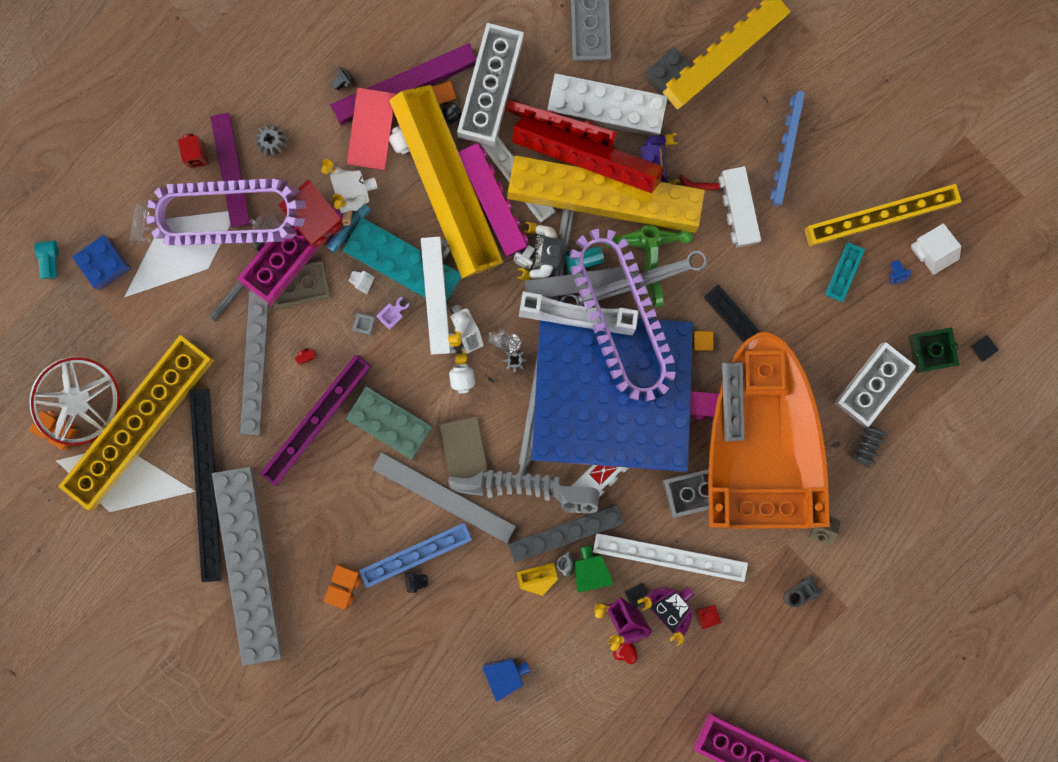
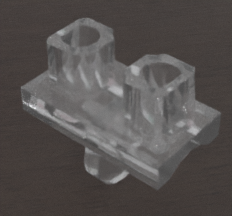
[249,213,282,244]
[488,329,522,353]

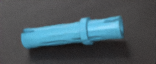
[325,204,372,253]

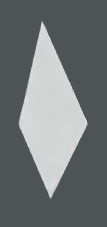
[125,211,230,297]
[56,454,196,512]

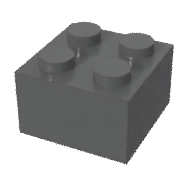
[644,47,692,105]

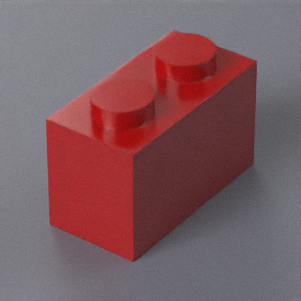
[177,134,209,169]

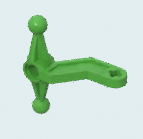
[604,225,693,308]

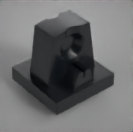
[331,67,356,90]
[405,573,428,593]

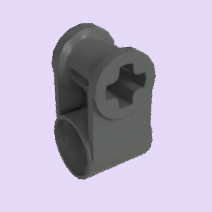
[783,575,822,607]

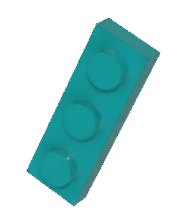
[824,242,865,303]

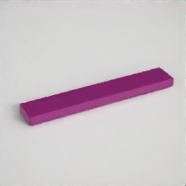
[210,113,251,228]

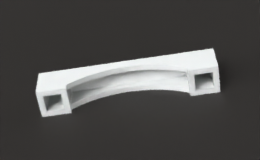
[518,292,638,336]

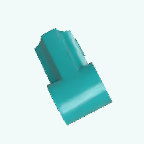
[34,240,59,279]
[564,246,604,274]

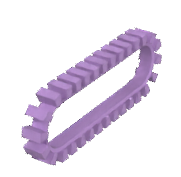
[146,179,306,245]
[569,229,675,401]

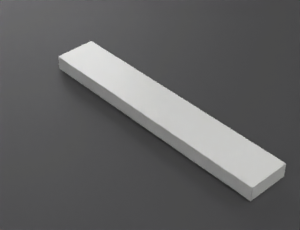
[479,137,556,223]
[421,237,451,354]

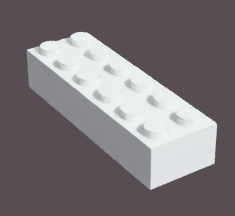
[457,23,524,147]
[547,73,667,136]

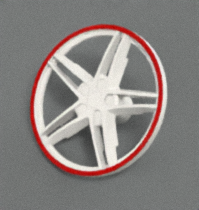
[29,357,120,446]

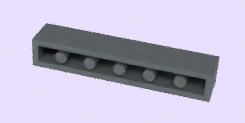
[508,504,624,563]

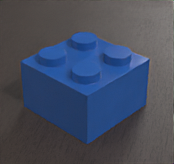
[72,235,131,290]

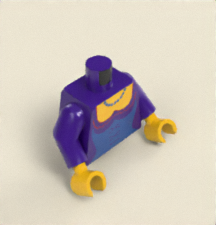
[640,133,681,185]

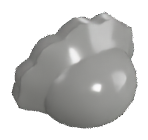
[557,552,575,576]

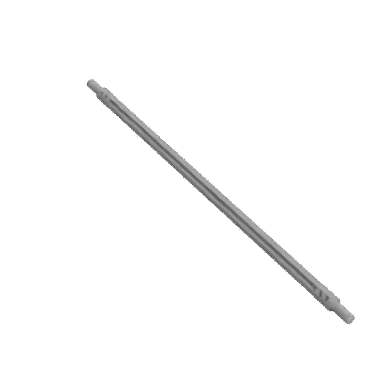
[518,164,578,476]

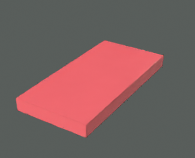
[347,87,396,170]

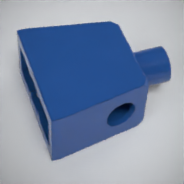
[482,658,531,702]

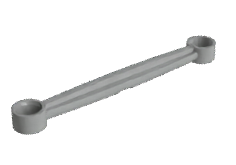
[560,251,708,306]

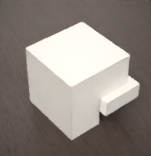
[911,223,961,275]

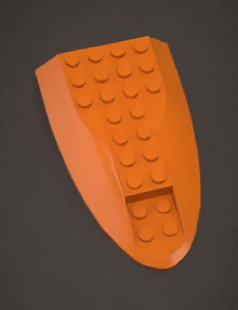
[708,332,830,529]

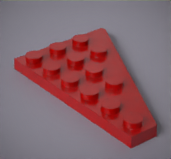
[505,100,617,148]

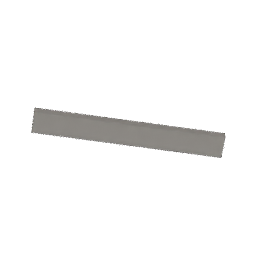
[372,453,516,543]

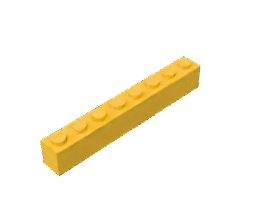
[663,0,791,110]
[804,184,962,247]

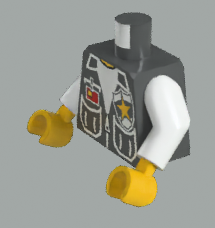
[517,222,562,281]

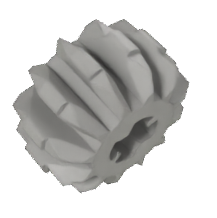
[254,124,287,157]

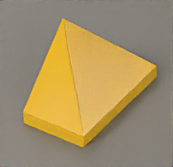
[517,562,558,596]

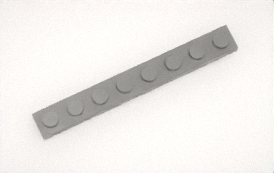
[240,290,269,435]

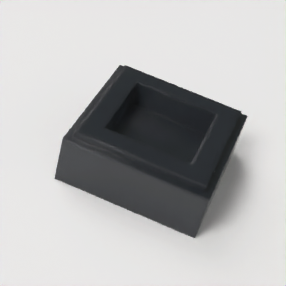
[970,335,998,362]
[625,583,648,608]

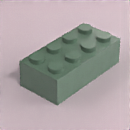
[346,386,433,460]

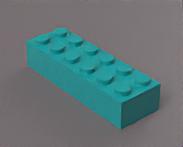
[342,217,462,303]

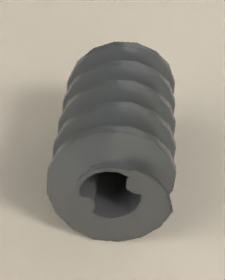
[851,425,889,468]

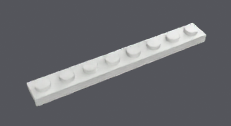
[593,533,748,582]

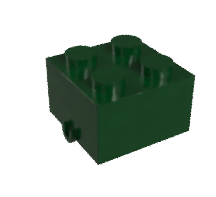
[909,327,959,373]

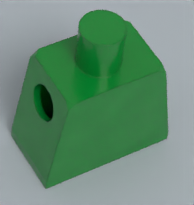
[575,545,613,593]

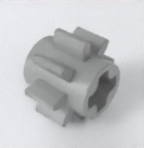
[503,349,527,373]

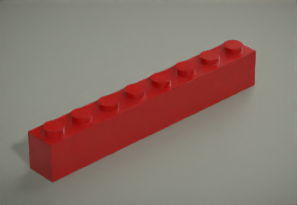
[512,116,664,194]

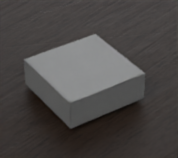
[352,312,376,336]

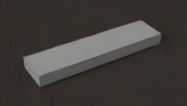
[722,362,745,442]

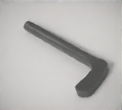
[209,242,265,321]

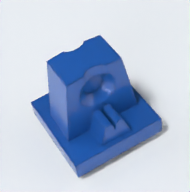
[889,260,912,285]

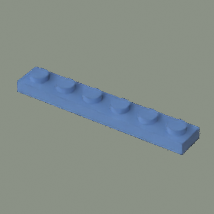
[770,91,805,207]
[359,522,472,588]

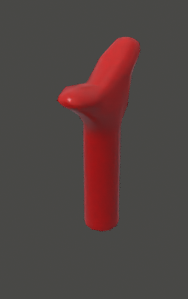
[680,174,720,190]

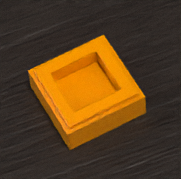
[694,331,714,351]

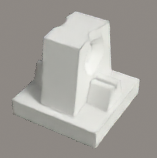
[513,245,535,270]
[348,271,375,294]

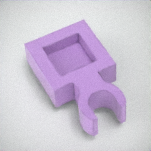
[376,297,410,330]

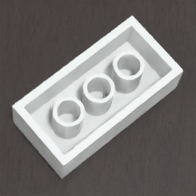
[834,342,916,427]

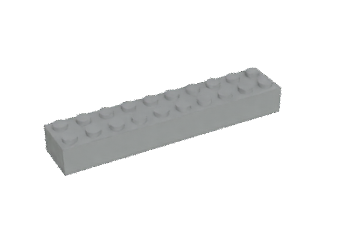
[212,467,284,666]

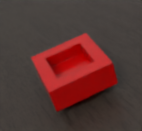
[295,348,317,366]
[696,604,721,629]

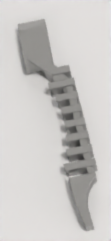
[448,470,600,513]

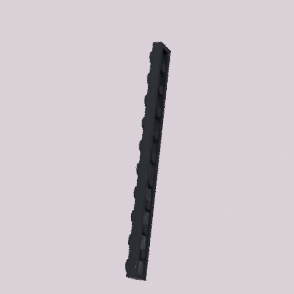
[189,389,222,582]

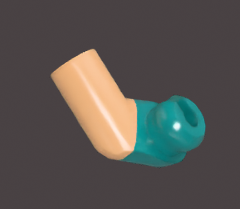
[337,209,353,226]

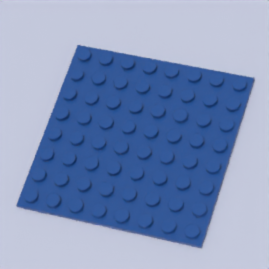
[531,318,693,472]

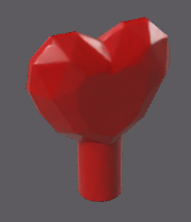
[613,642,638,665]

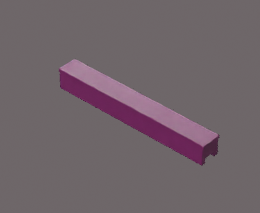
[330,43,477,125]
[260,355,372,486]

